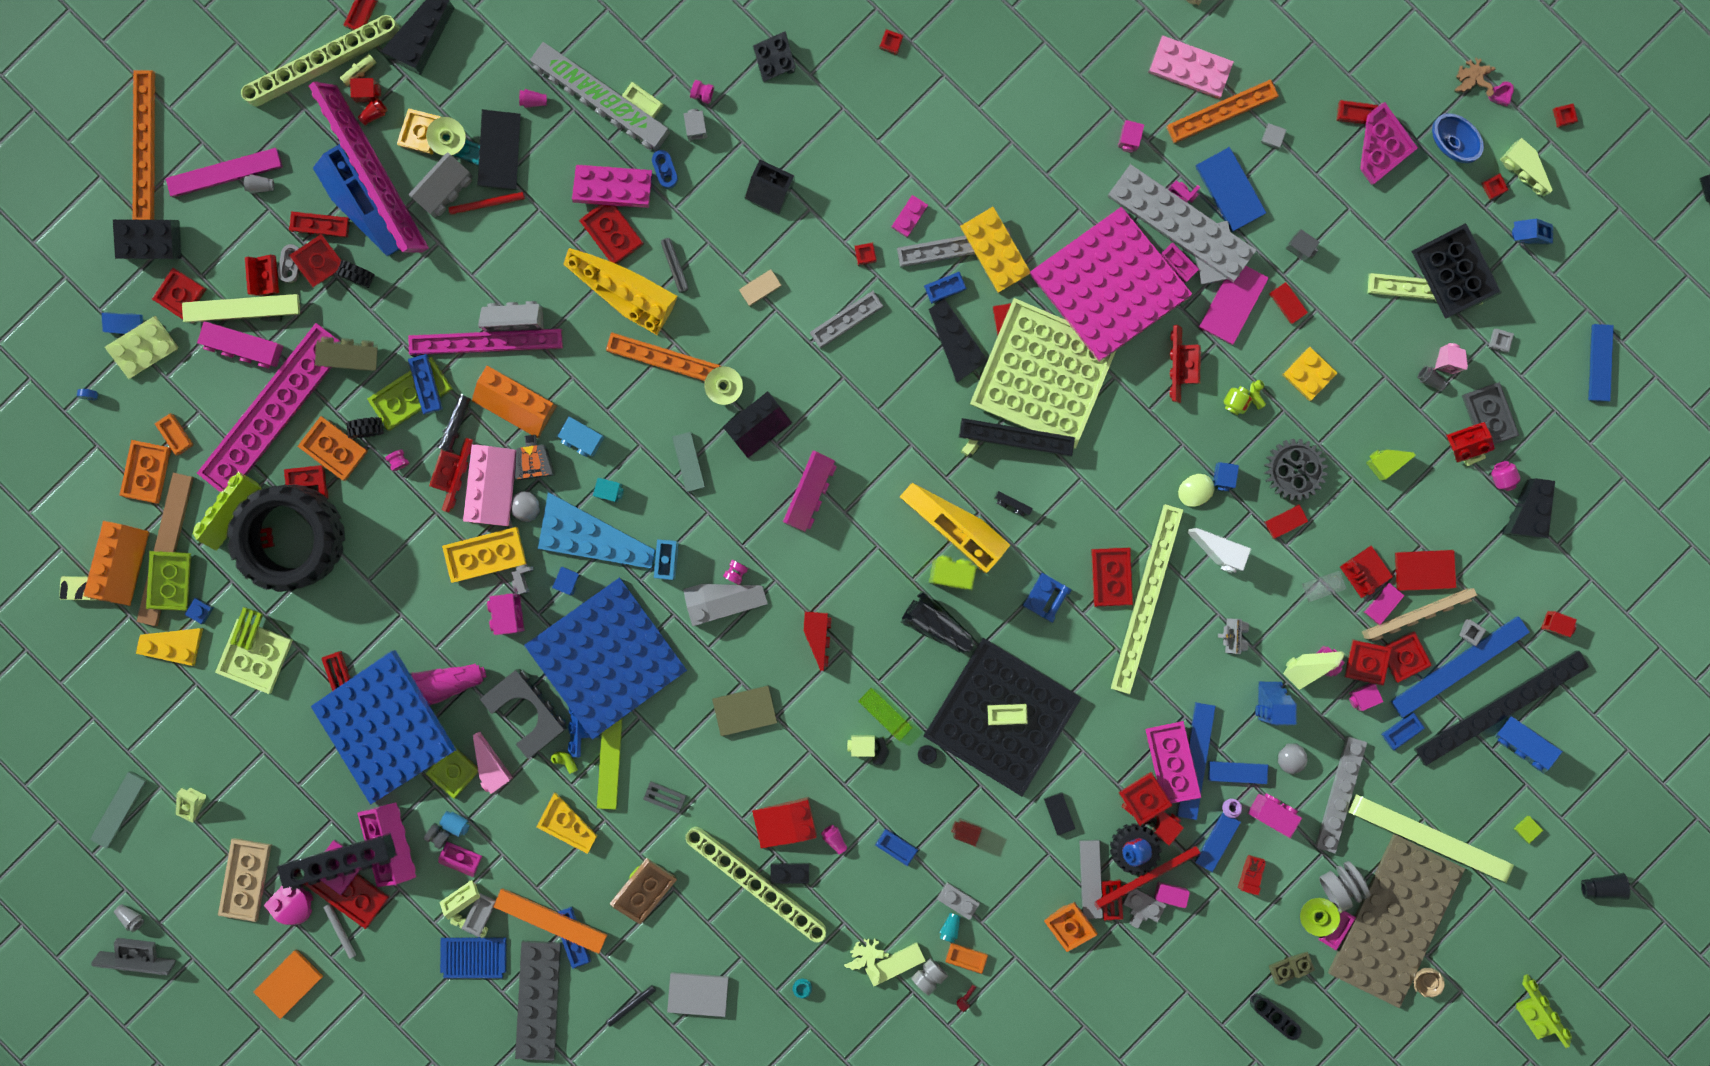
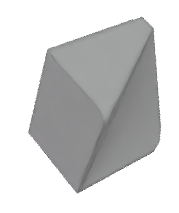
[1459,619,1486,646]

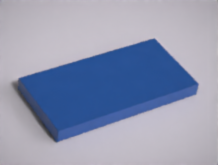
[1195,147,1266,232]

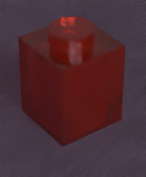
[951,818,982,847]

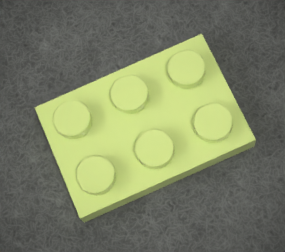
[105,316,179,379]

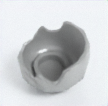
[511,491,540,522]
[1278,743,1308,774]

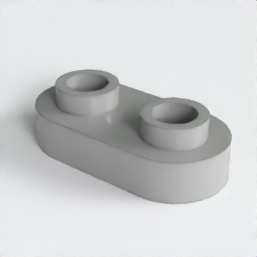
[278,244,300,283]

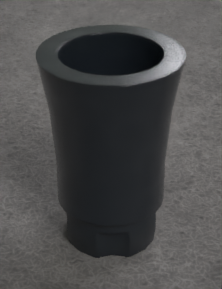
[1581,873,1630,900]

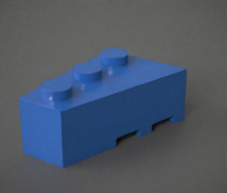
[1255,681,1296,725]
[1495,716,1563,774]

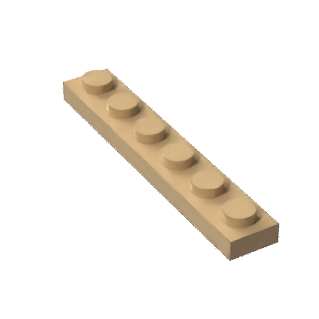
[1362,588,1477,641]

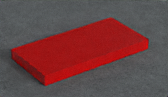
[304,874,390,929]

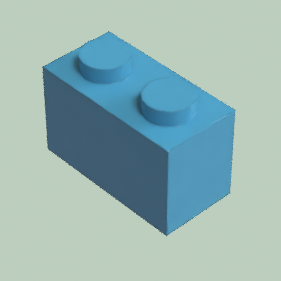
[557,417,605,457]
[654,539,679,580]

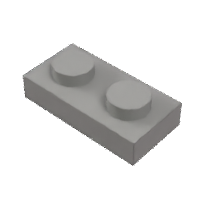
[937,882,980,920]

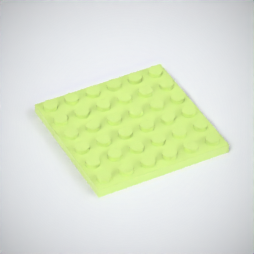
[969,298,1116,449]

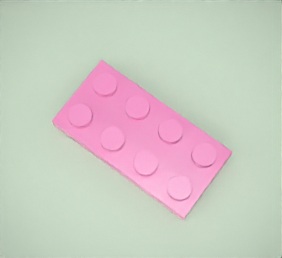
[1148,35,1234,99]

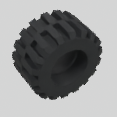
[1110,823,1162,875]

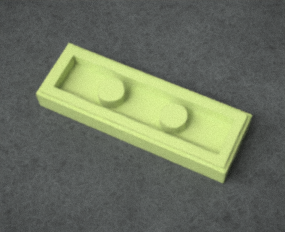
[865,942,926,986]

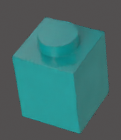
[593,478,624,503]

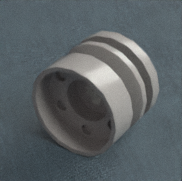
[1319,861,1370,913]

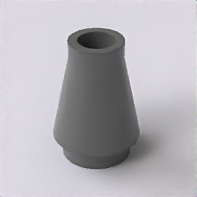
[1417,366,1448,391]

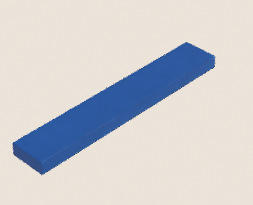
[1177,702,1216,820]

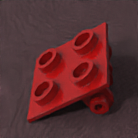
[1340,545,1393,598]

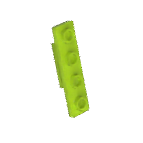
[1516,974,1572,1048]

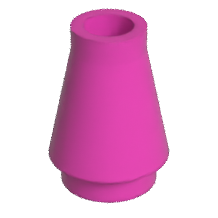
[519,89,547,108]
[821,825,848,854]

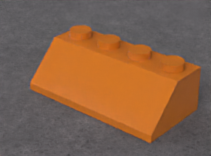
[472,366,557,438]
[83,521,150,606]

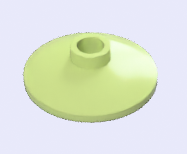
[426,117,466,156]
[704,366,743,405]

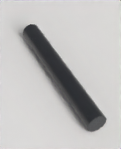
[606,985,656,1027]

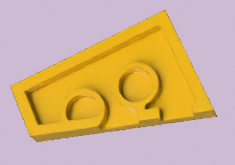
[136,628,203,666]
[537,792,598,854]

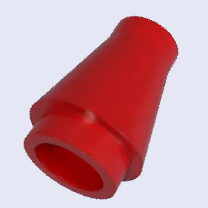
[358,98,387,126]

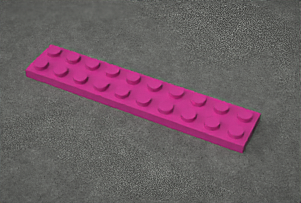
[309,82,429,253]
[197,323,341,492]

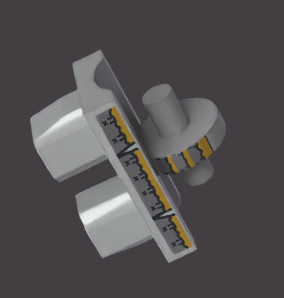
[1218,618,1249,654]

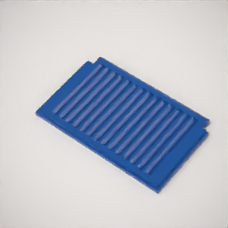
[440,937,506,979]

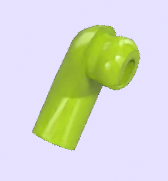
[551,751,578,774]

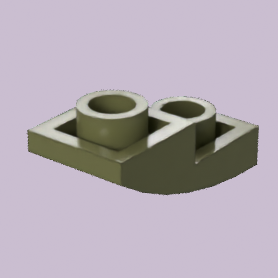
[1269,952,1315,985]

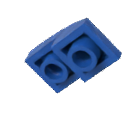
[102,312,143,334]

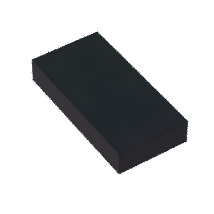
[1044,792,1075,836]

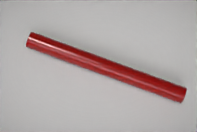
[448,192,525,215]

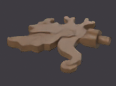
[1454,58,1495,97]

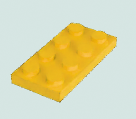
[960,207,1030,293]
[442,527,527,583]

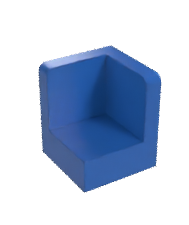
[552,567,579,595]

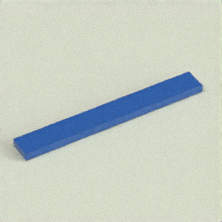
[1390,616,1530,718]

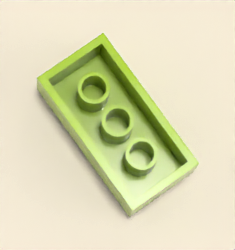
[929,556,976,589]

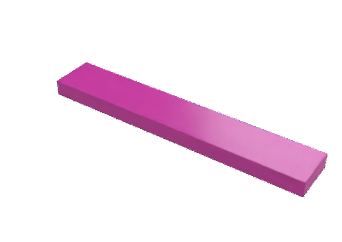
[165,148,283,198]

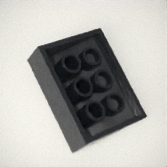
[1412,223,1502,319]

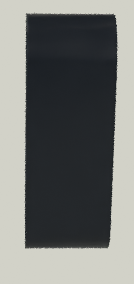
[1250,993,1302,1040]

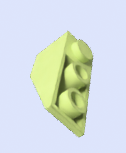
[1500,138,1553,197]

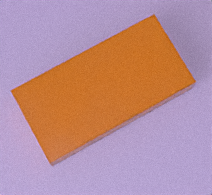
[155,413,194,456]
[945,943,988,974]

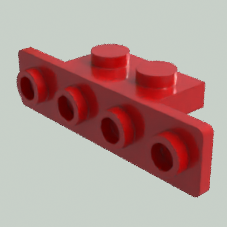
[1169,325,1201,403]
[429,438,474,513]

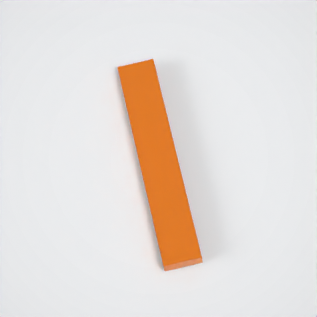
[1166,79,1279,144]
[606,332,721,381]
[494,888,608,954]

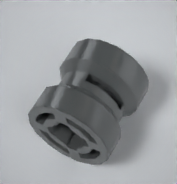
[423,823,451,850]

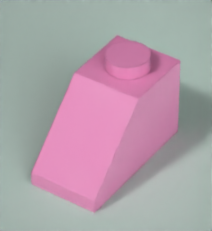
[1435,343,1468,374]

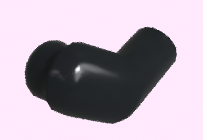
[872,736,889,766]

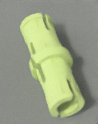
[340,54,377,87]

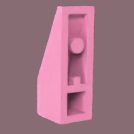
[473,732,513,794]

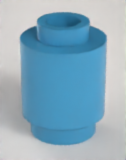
[439,811,470,837]

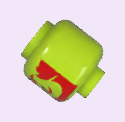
[1223,386,1252,416]

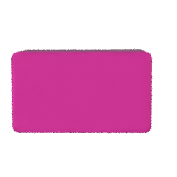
[1154,881,1190,908]

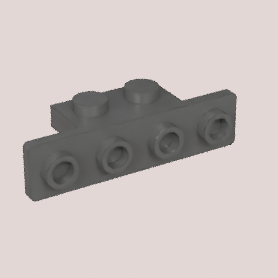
[91,938,176,975]

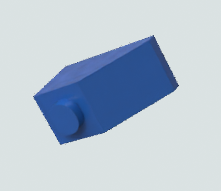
[1512,218,1553,244]

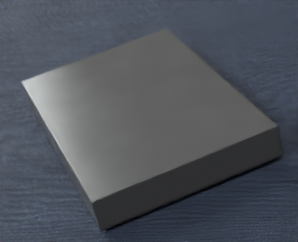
[1462,382,1519,444]

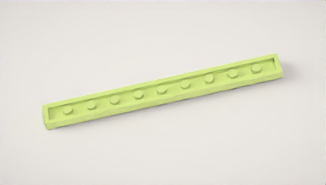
[1111,504,1183,694]

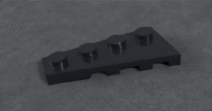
[928,299,988,383]

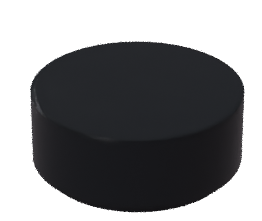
[918,745,937,765]

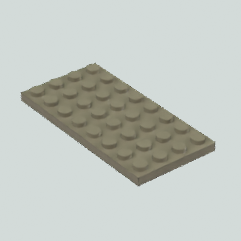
[1328,834,1465,1008]

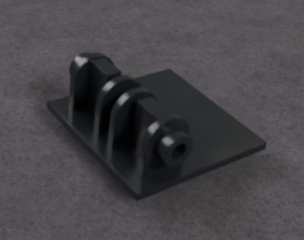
[753,31,796,82]

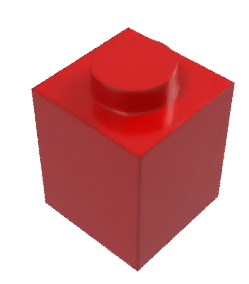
[350,78,381,103]
[1541,611,1577,637]

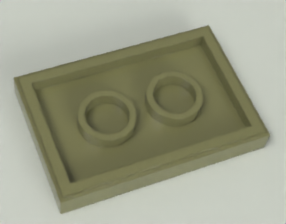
[712,685,777,736]

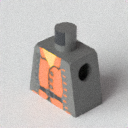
[515,435,555,480]

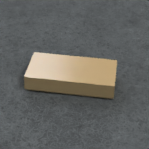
[739,269,781,307]

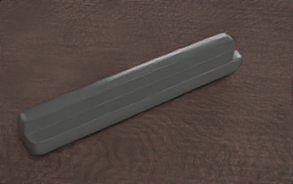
[661,238,688,293]

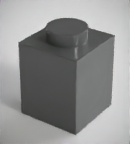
[1285,229,1320,261]

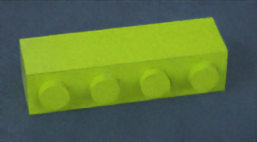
[192,471,262,551]

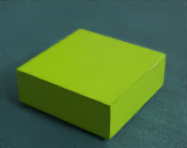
[1514,816,1543,844]

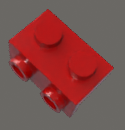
[245,254,279,297]

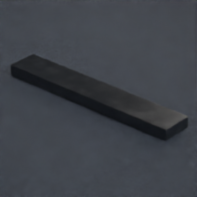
[958,418,1075,457]

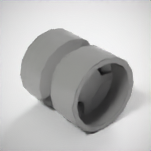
[911,958,948,996]

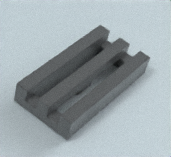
[643,781,686,814]

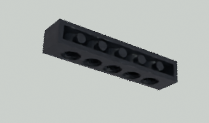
[277,833,397,890]

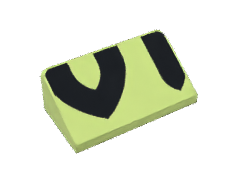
[59,576,95,600]

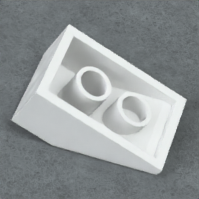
[1188,528,1251,573]

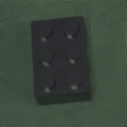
[113,219,182,259]

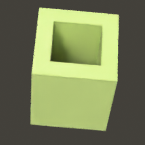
[847,735,875,757]

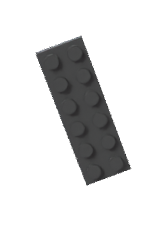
[515,941,561,1061]

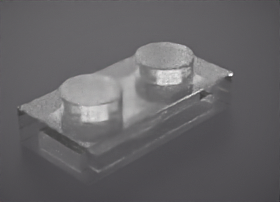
[1302,571,1346,602]

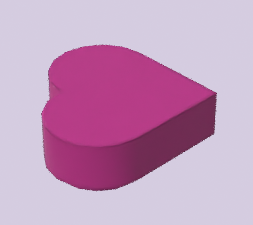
[1488,81,1514,106]

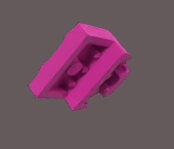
[264,886,313,925]

